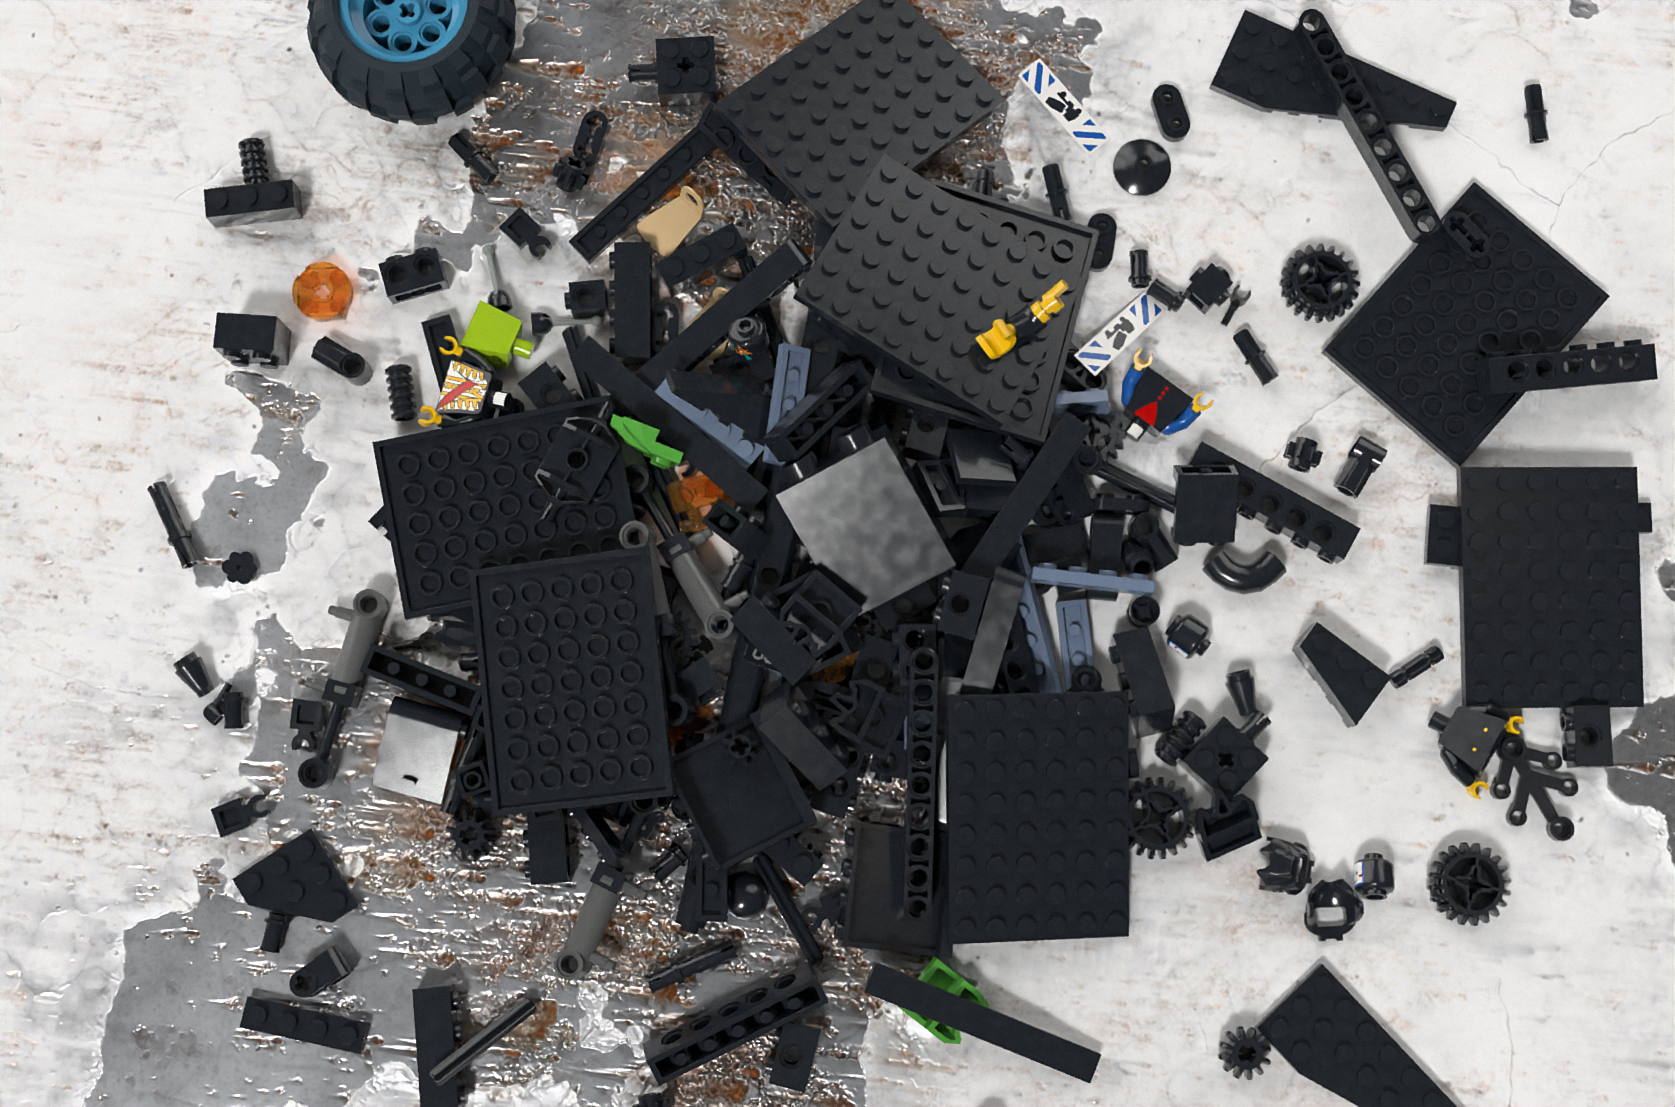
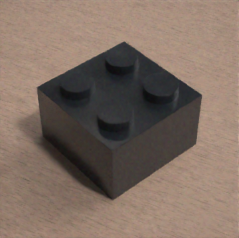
[213,312,292,369]

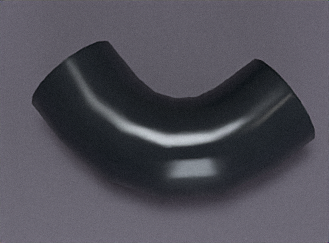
[1202,549,1287,594]

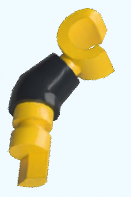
[975,279,1069,359]

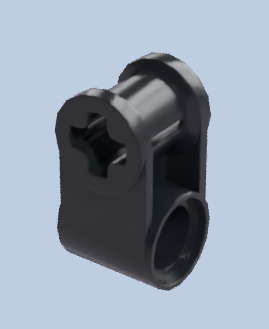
[289,945,353,997]

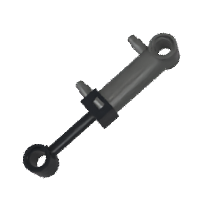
[626,464,750,644]
[619,521,695,726]
[298,589,389,790]
[554,797,667,980]

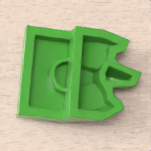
[610,414,684,469]
[897,956,990,1044]

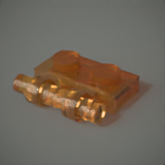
[666,474,731,533]

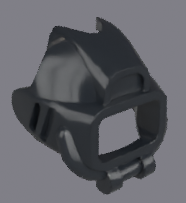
[1256,836,1315,895]
[1304,879,1364,942]

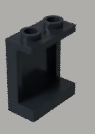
[1170,464,1239,546]

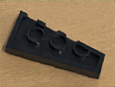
[695,101,794,209]

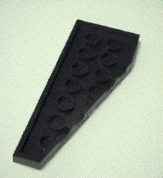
[1209,10,1457,132]
[1255,963,1457,1107]

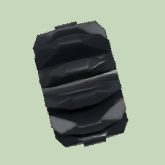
[445,810,497,862]
[1218,1026,1271,1080]

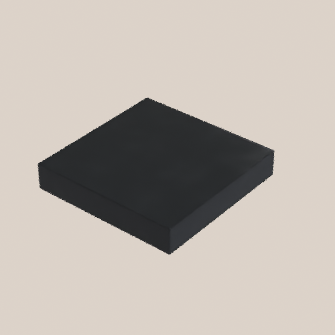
[945,428,1016,487]

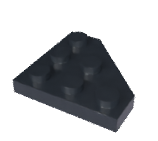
[232,828,361,923]

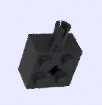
[628,36,718,107]
[1177,710,1272,801]

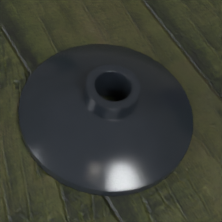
[1113,139,1171,196]

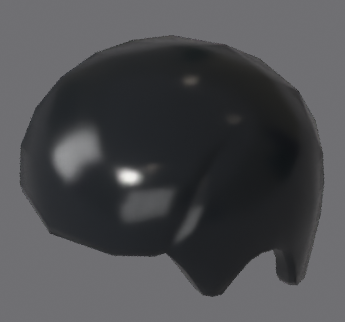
[728,871,769,921]

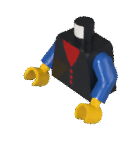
[1121,348,1214,442]

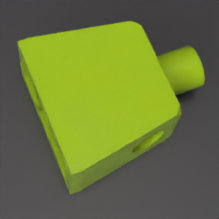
[460,301,535,369]

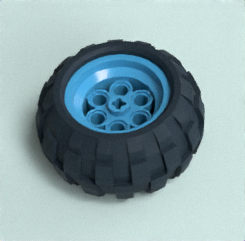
[307,0,517,126]

